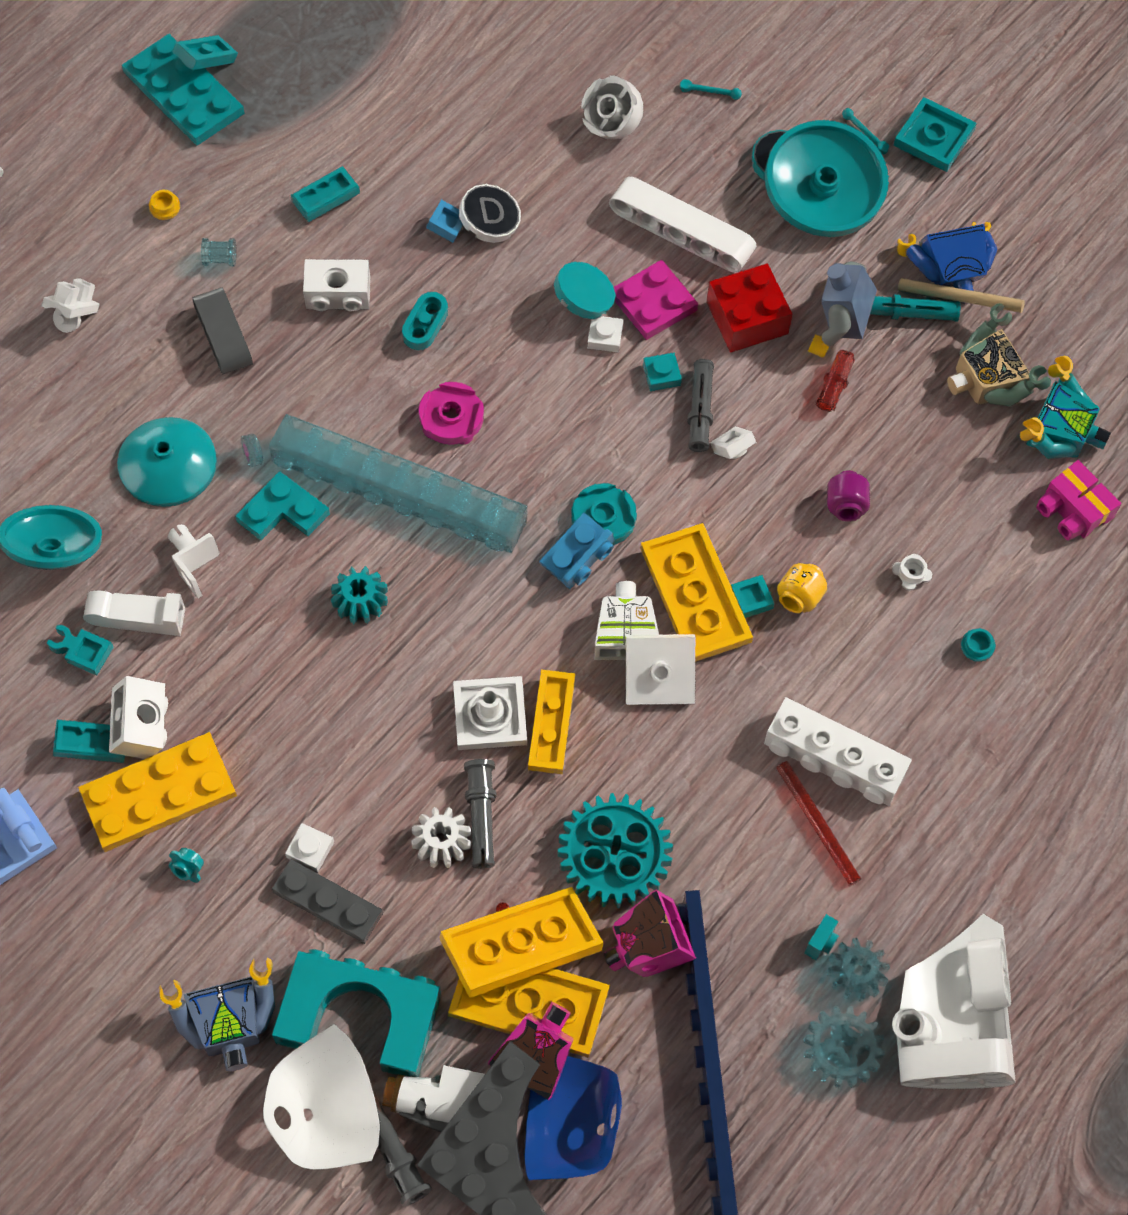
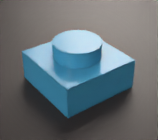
[426,199,463,243]

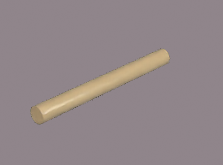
[898,278,1025,313]

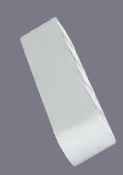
[609,177,756,273]

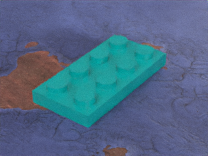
[122,33,245,146]

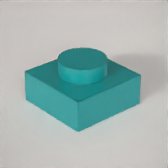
[643,352,682,391]
[731,575,775,618]
[804,914,839,961]

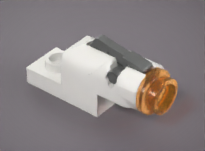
[382,1065,485,1132]

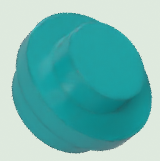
[961,628,996,662]

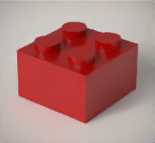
[706,263,793,353]

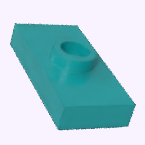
[291,166,360,222]
[53,719,125,763]

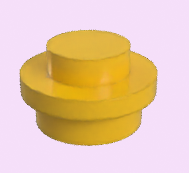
[149,190,180,220]

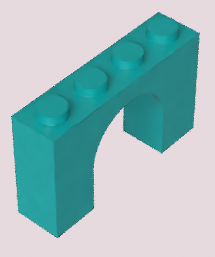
[272,949,441,1077]

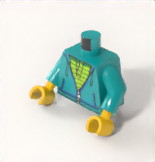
[1020,356,1111,459]

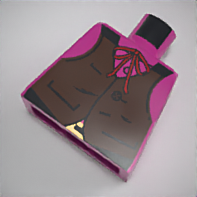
[604,890,696,977]
[488,1002,574,1100]

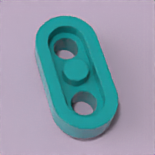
[402,292,448,350]

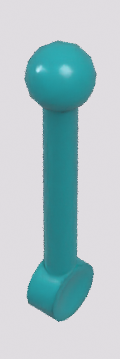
[680,79,742,100]
[842,108,890,155]

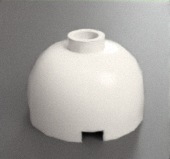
[581,76,643,139]

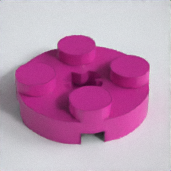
[419,382,484,445]

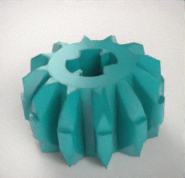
[331,566,388,625]

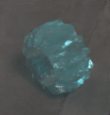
[827,937,890,1002]

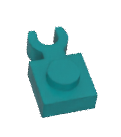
[47,625,114,676]

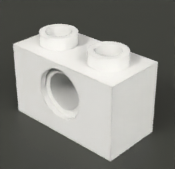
[303,259,370,311]
[109,676,168,759]

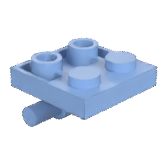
[0,788,57,885]

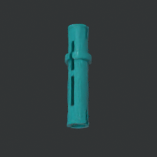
[870,294,961,322]

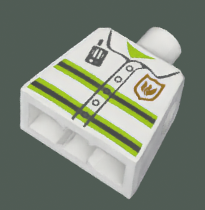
[594,581,659,660]

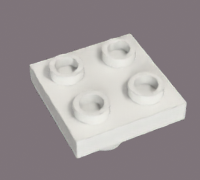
[453,676,527,750]

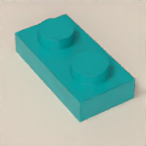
[173,35,238,70]

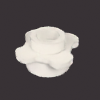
[892,554,932,591]

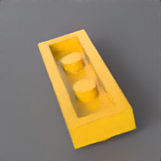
[528,669,575,774]

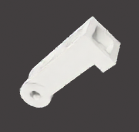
[83,591,185,636]

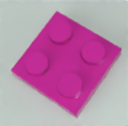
[614,260,698,340]

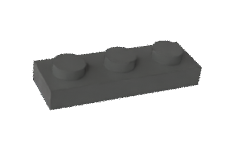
[272,859,383,944]

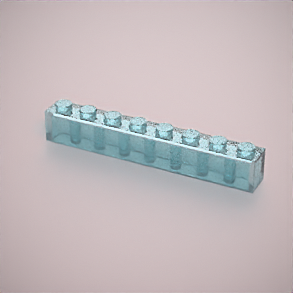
[269,414,527,553]

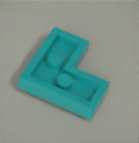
[235,471,330,541]

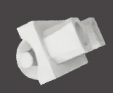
[42,279,99,333]

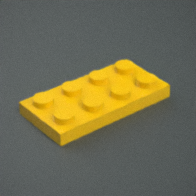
[640,523,753,662]
[78,732,237,852]
[440,887,604,998]
[448,968,610,1058]

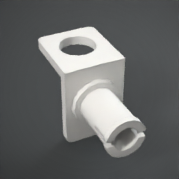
[168,524,220,598]

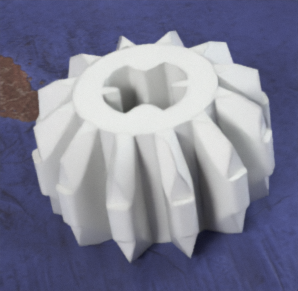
[411,807,471,868]

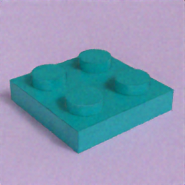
[893,97,977,172]

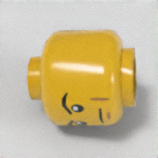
[777,563,827,614]

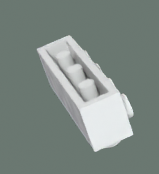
[764,697,912,806]

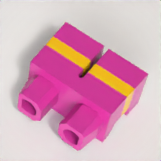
[1036,460,1122,541]

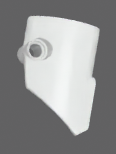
[892,914,1016,1089]

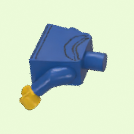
[897,222,997,291]

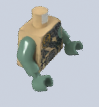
[947,303,1051,406]

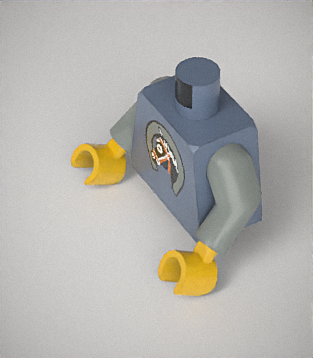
[808,261,877,357]

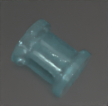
[201,238,237,267]

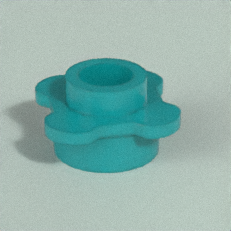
[169,848,204,883]

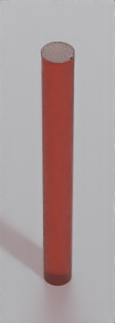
[776,761,862,886]

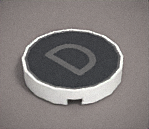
[459,184,521,243]

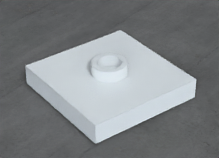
[626,634,696,705]

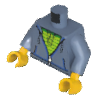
[159,958,275,1071]

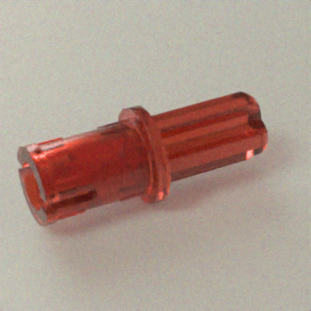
[815,350,855,412]

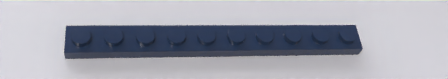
[678,890,738,1215]

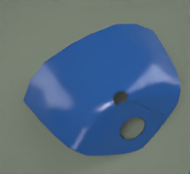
[525,1056,622,1180]

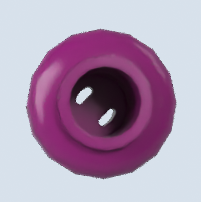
[827,470,870,522]

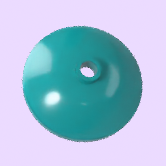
[117,417,217,507]
[0,505,102,570]

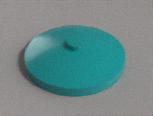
[765,120,889,237]

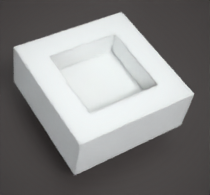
[587,316,623,353]
[710,426,757,459]
[285,823,334,872]

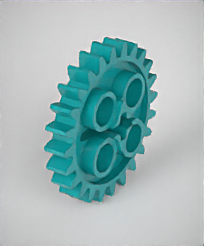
[558,793,673,908]

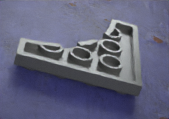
[417,1041,547,1215]

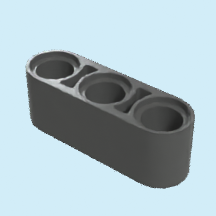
[192,287,253,375]

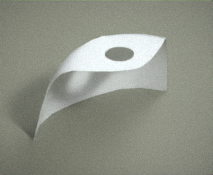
[263,1024,380,1170]

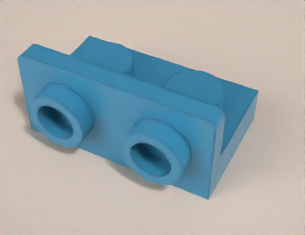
[539,512,615,589]

